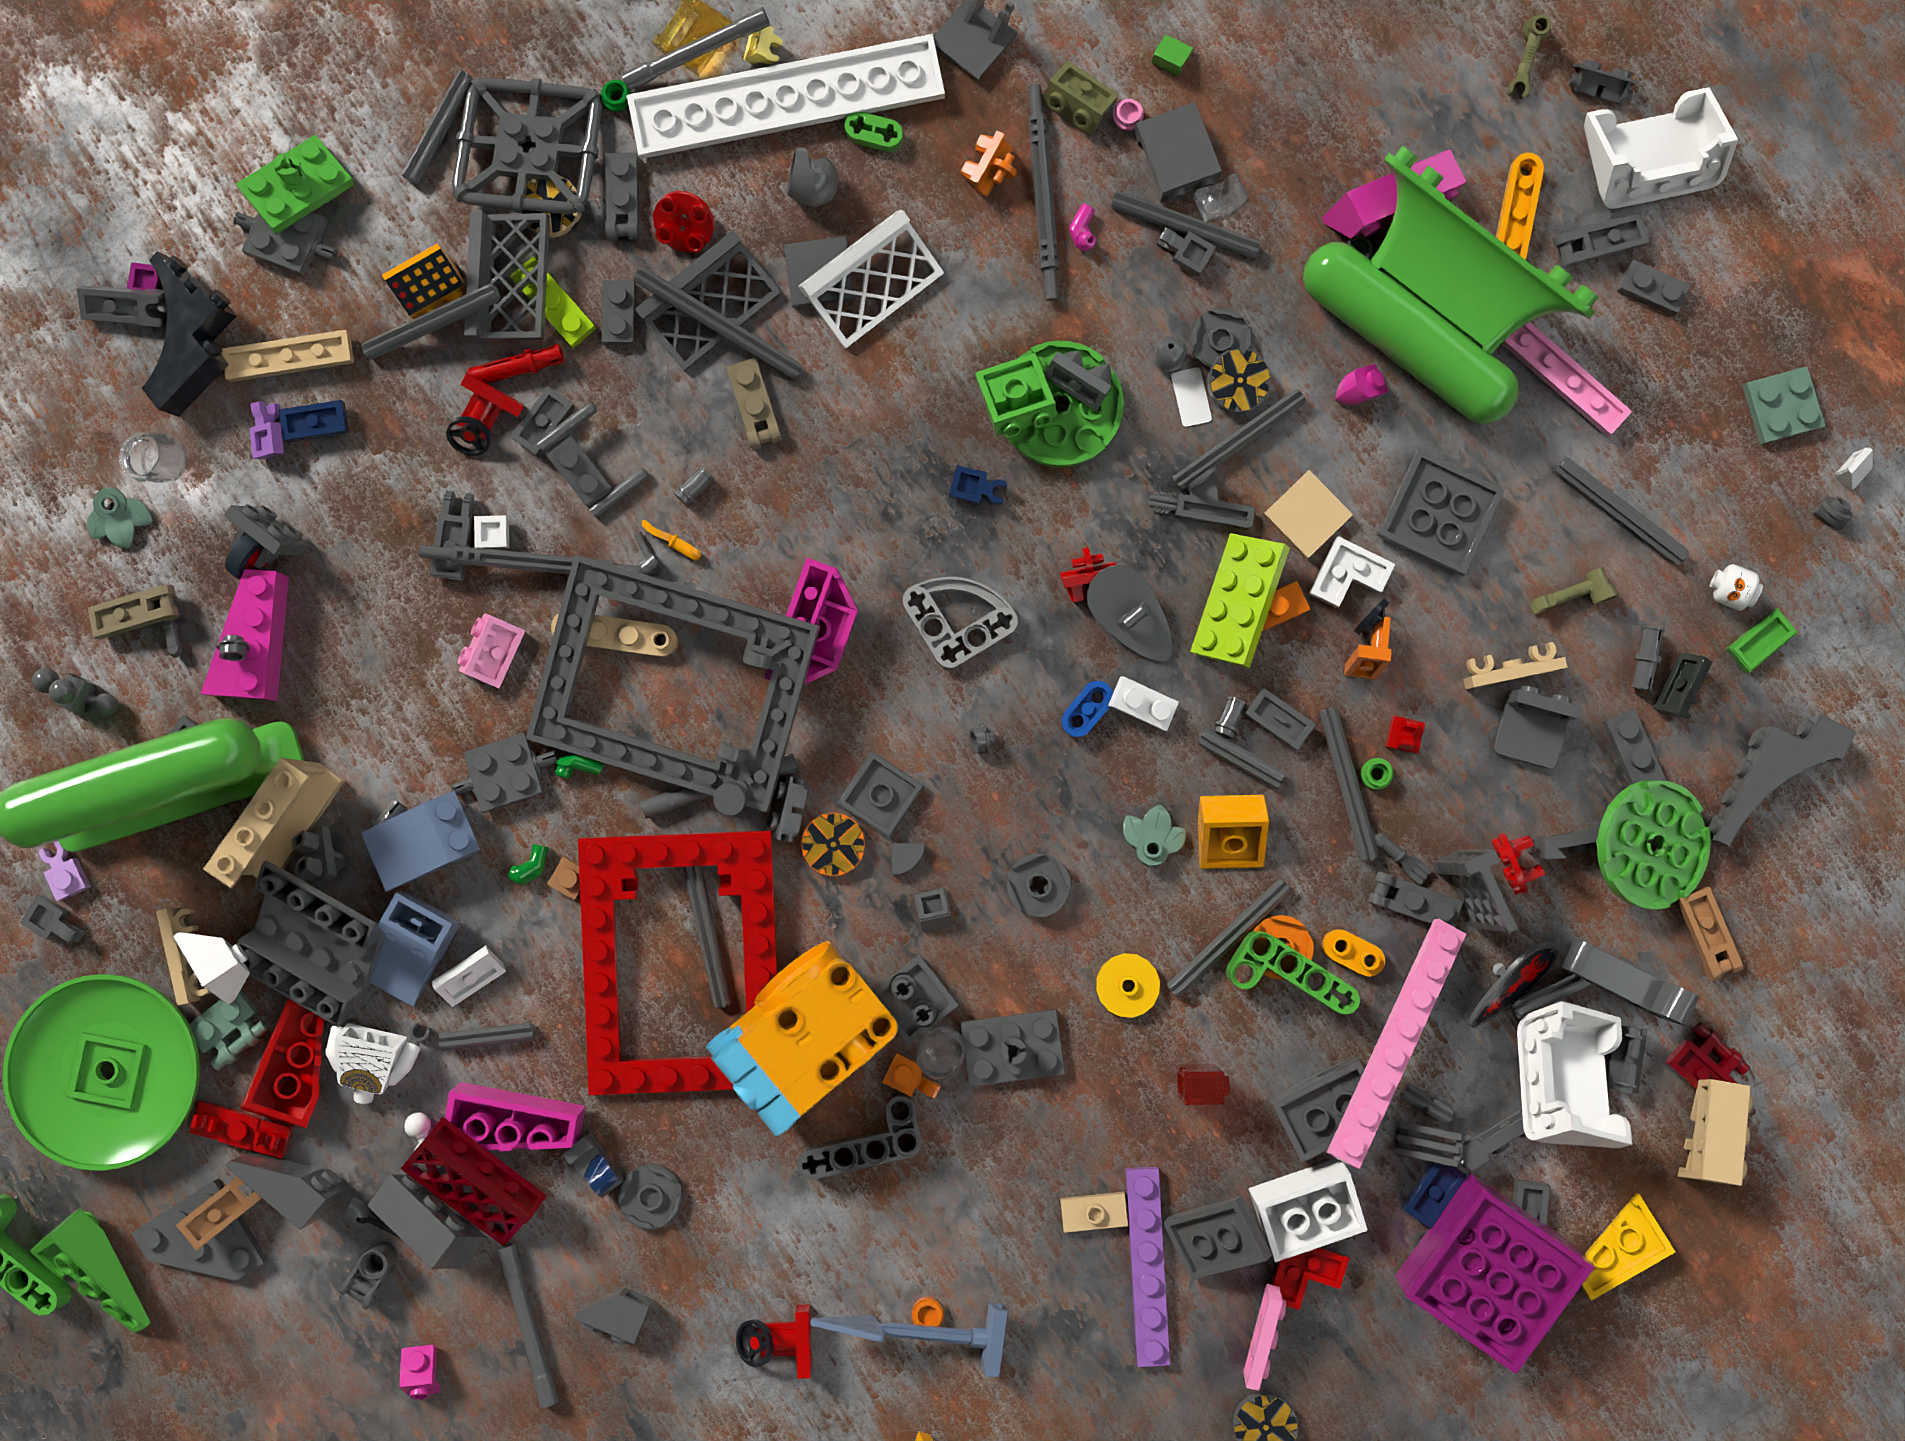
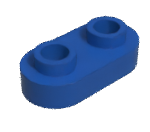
[1061,681,1113,737]

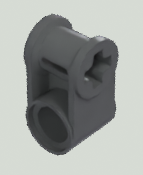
[339,1243,397,1310]

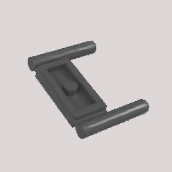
[536,402,649,518]

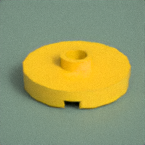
[1096,953,1160,1018]

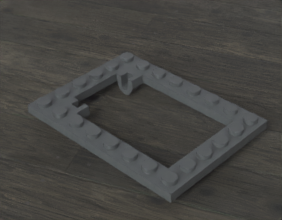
[526,554,821,812]

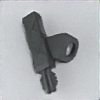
[1148,466,1255,529]

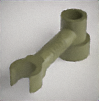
[1507,15,1551,99]
[1529,567,1618,614]

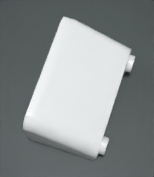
[1584,87,1738,209]
[1517,1001,1632,1148]

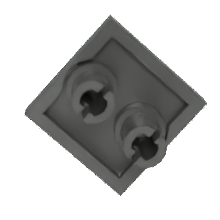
[872,954,959,1045]

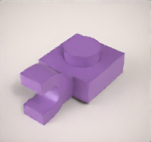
[250,401,284,460]

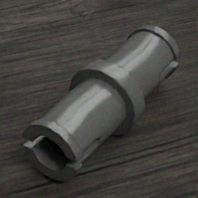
[1631,625,1665,691]

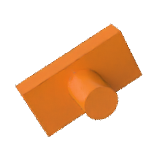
[1262,581,1311,632]

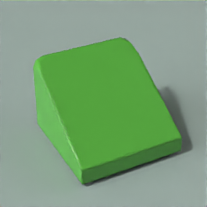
[1151,34,1193,76]

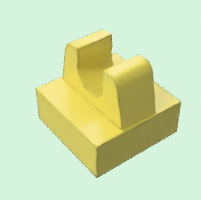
[743,26,783,65]

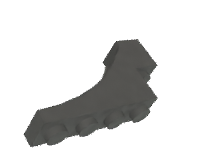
[1708,714,1856,846]

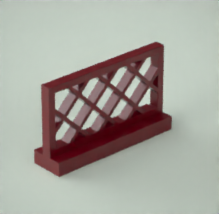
[400,1117,547,1247]

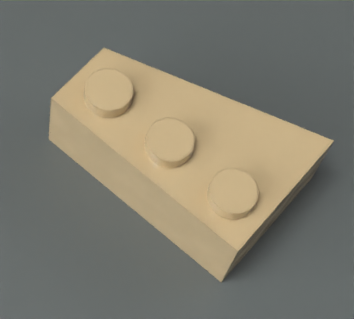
[1677,1079,1753,1186]

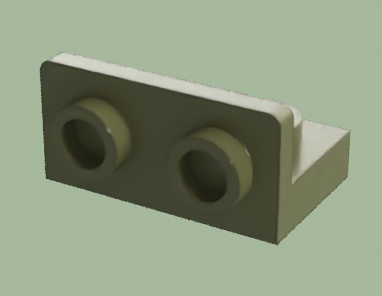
[1042,60,1119,136]

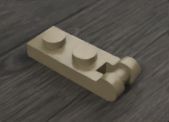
[726,357,783,450]
[88,585,179,640]

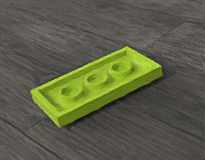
[1190,533,1290,668]

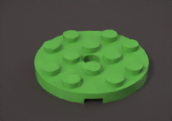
[1006,341,1124,468]
[1596,780,1711,910]

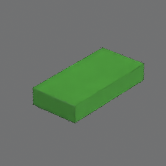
[1726,608,1798,673]

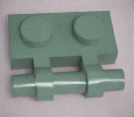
[189,990,270,1071]

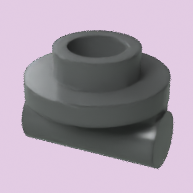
[1813,496,1852,531]

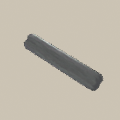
[1197,728,1285,788]
[1511,973,1591,1019]
[438,1022,535,1051]

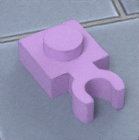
[39,841,91,901]

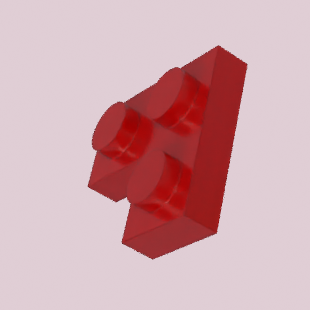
[1270,1247,1350,1310]

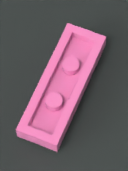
[1243,1284,1286,1391]

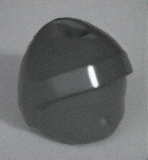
[1154,336,1187,373]

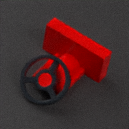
[446,372,524,456]
[736,1304,813,1379]

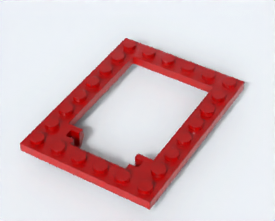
[578,830,778,1095]

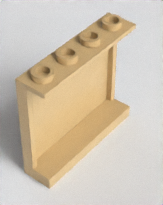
[204,758,345,888]

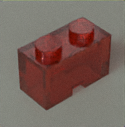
[1177,1064,1230,1105]

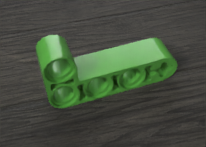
[1226,931,1360,1014]
[0,1194,72,1316]

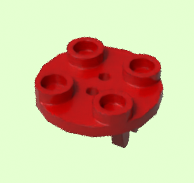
[653,190,715,253]
[1491,833,1545,895]

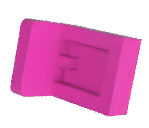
[399,1344,440,1400]

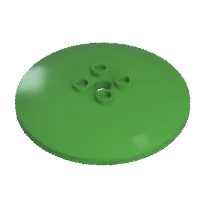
[3,974,200,1171]

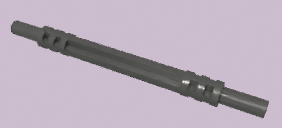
[1028,84,1059,301]
[419,545,645,574]

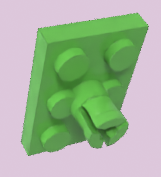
[236,135,354,235]

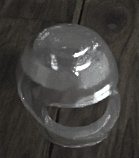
[119,432,188,483]

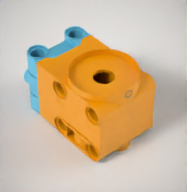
[706,941,897,1136]

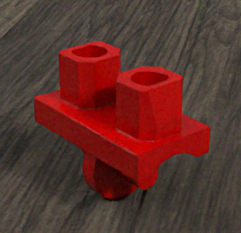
[1059,547,1116,602]

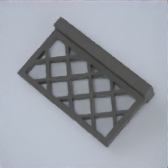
[464,211,550,344]
[635,230,781,371]
[1431,849,1518,933]

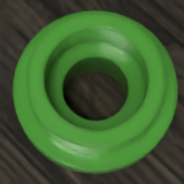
[1361,758,1394,790]

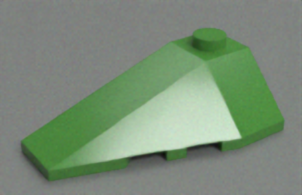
[30,1208,150,1333]

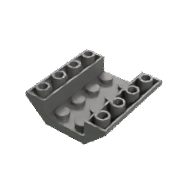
[237,860,386,1027]

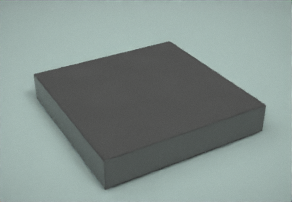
[784,236,855,308]
[837,751,925,839]

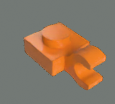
[882,1052,942,1099]

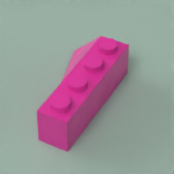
[1322,149,1467,238]

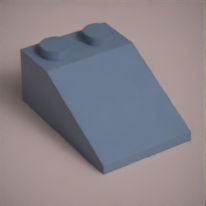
[361,791,480,892]

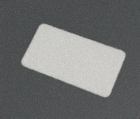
[1171,367,1212,427]

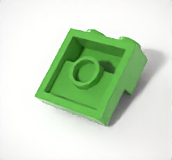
[975,353,1057,438]

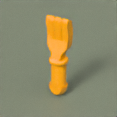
[642,520,701,561]

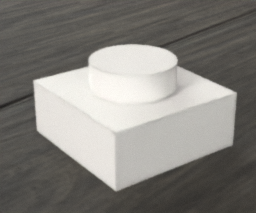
[474,515,509,549]

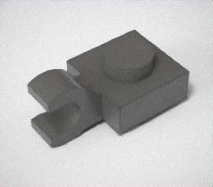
[1157,228,1216,277]
[20,895,86,943]

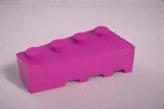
[200,569,289,701]
[445,1082,586,1151]

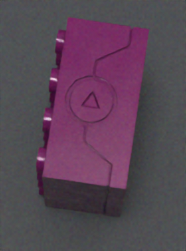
[1395,1172,1595,1374]

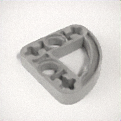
[903,577,1018,669]

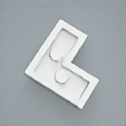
[1309,536,1395,608]

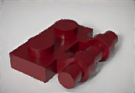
[1664,1022,1750,1091]

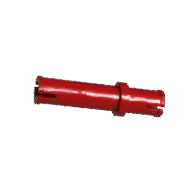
[468,343,565,383]

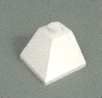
[173,932,250,1004]

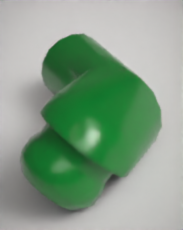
[555,754,603,779]
[508,844,549,885]

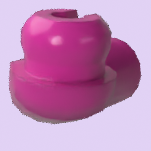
[1069,203,1096,251]

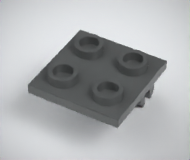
[933,0,1017,81]

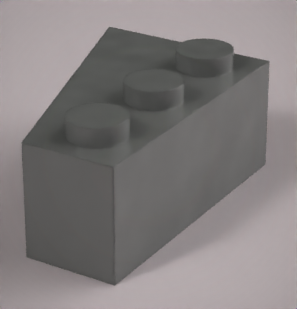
[367,1174,487,1269]

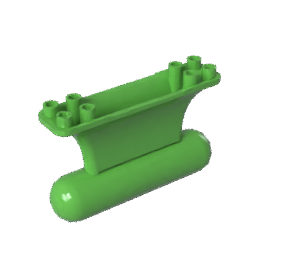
[1303,145,1599,424]
[0,717,305,852]

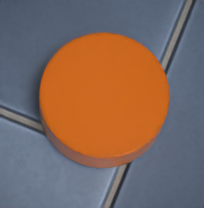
[912,1296,944,1327]

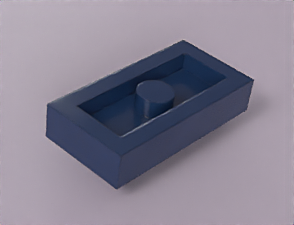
[279,400,349,443]
[1402,1162,1467,1229]

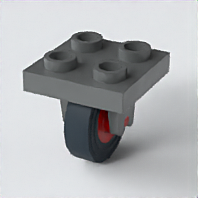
[224,504,309,580]

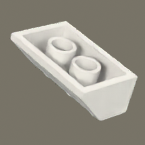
[1248,1158,1368,1262]

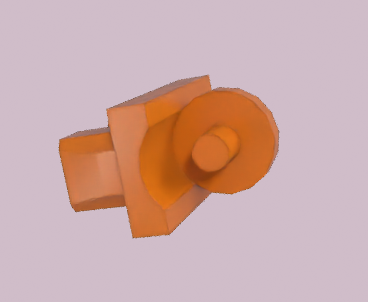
[961,131,1017,197]

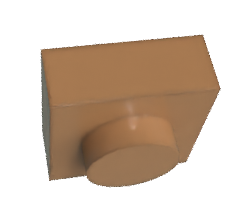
[547,856,580,900]

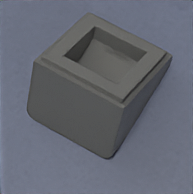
[914,888,953,932]

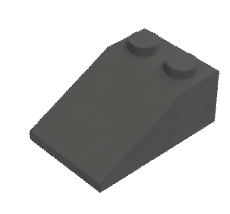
[225,1151,346,1231]

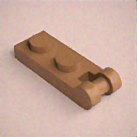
[1677,886,1743,982]
[175,1177,262,1251]

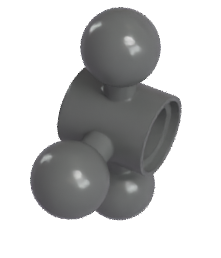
[32,668,119,719]

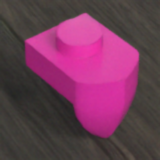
[1335,363,1389,405]

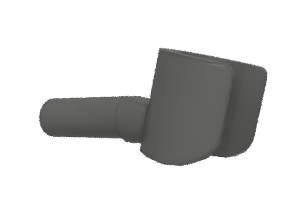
[634,532,661,576]

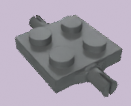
[233,212,338,277]
[451,733,558,814]

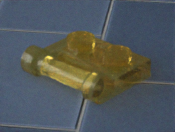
[651,0,732,76]

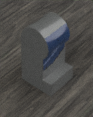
[562,1132,624,1198]

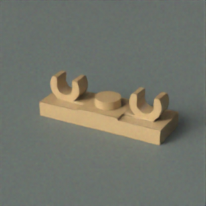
[1463,642,1568,690]
[156,907,211,1006]

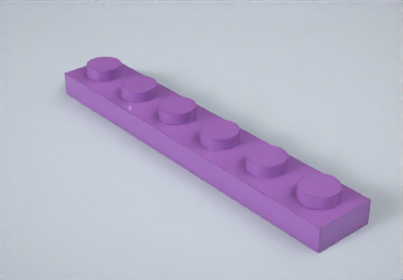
[1125,1166,1170,1367]

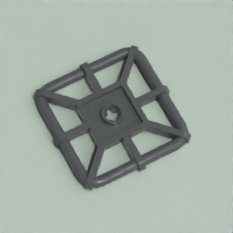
[452,77,602,214]

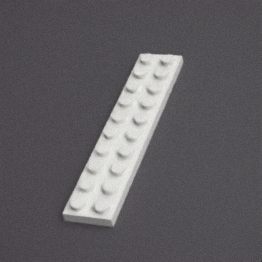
[627,34,945,159]

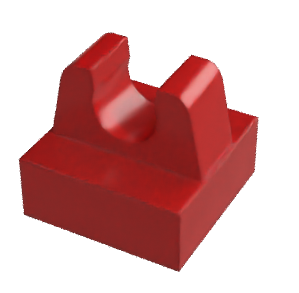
[1385,715,1426,754]

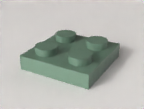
[1742,366,1825,445]

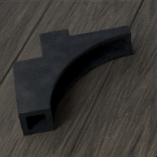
[142,251,237,417]

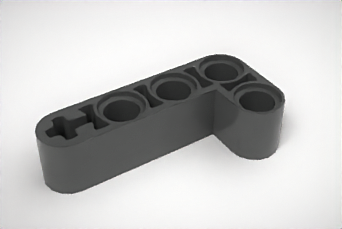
[1561,938,1699,1026]
[797,1093,922,1180]

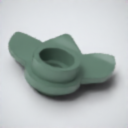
[87,487,153,549]
[1123,805,1186,867]

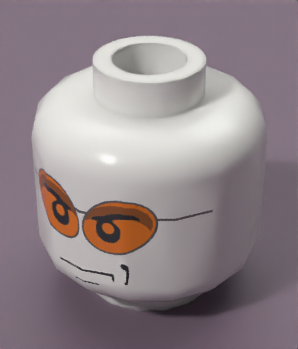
[1710,564,1763,611]

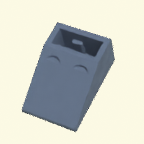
[370,892,462,1007]

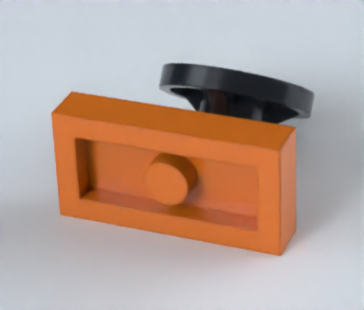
[1344,598,1391,680]

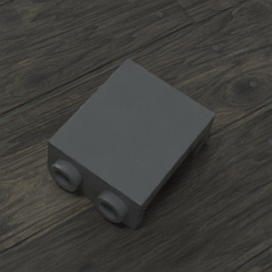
[1133,102,1222,202]

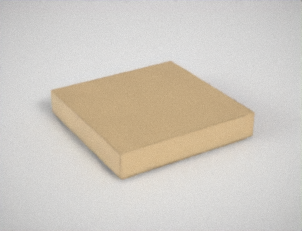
[1263,470,1353,560]

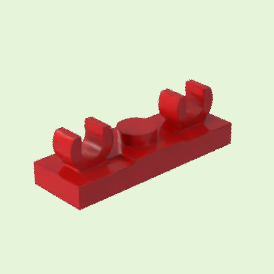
[189,1100,294,1159]

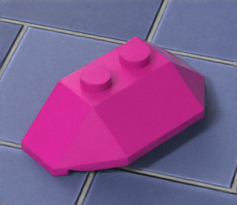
[764,557,859,685]

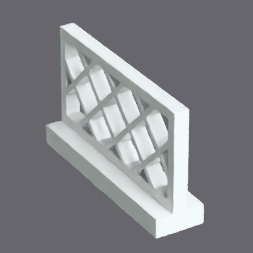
[798,210,944,349]

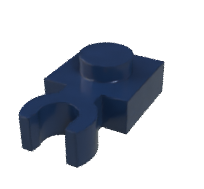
[949,465,1007,505]

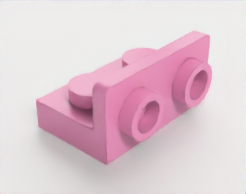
[458,613,525,688]

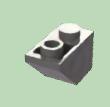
[574,1288,654,1344]

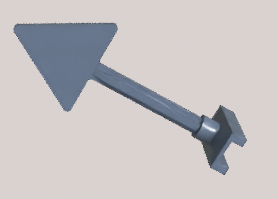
[810,1302,1008,1377]

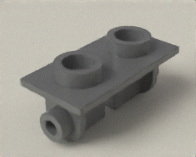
[1568,59,1639,104]
[766,775,808,842]
[1607,1025,1648,1094]

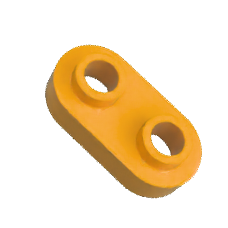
[1322,929,1385,977]

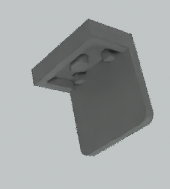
[1494,686,1581,769]

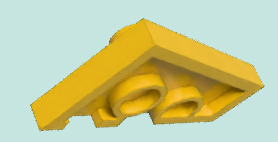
[1581,1193,1675,1301]

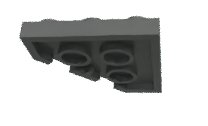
[131,1179,268,1281]

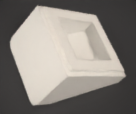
[1835,447,1873,490]

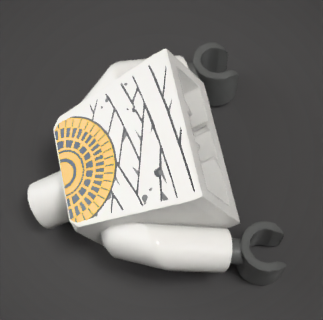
[326,1008,431,1104]

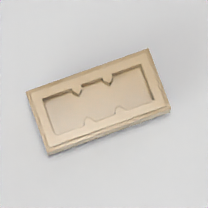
[1060,1192,1128,1233]

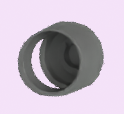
[787,147,839,208]

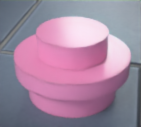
[1113,99,1144,131]

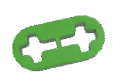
[845,112,903,152]

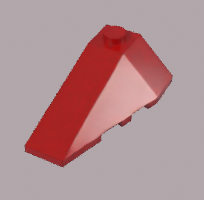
[240,998,324,1128]

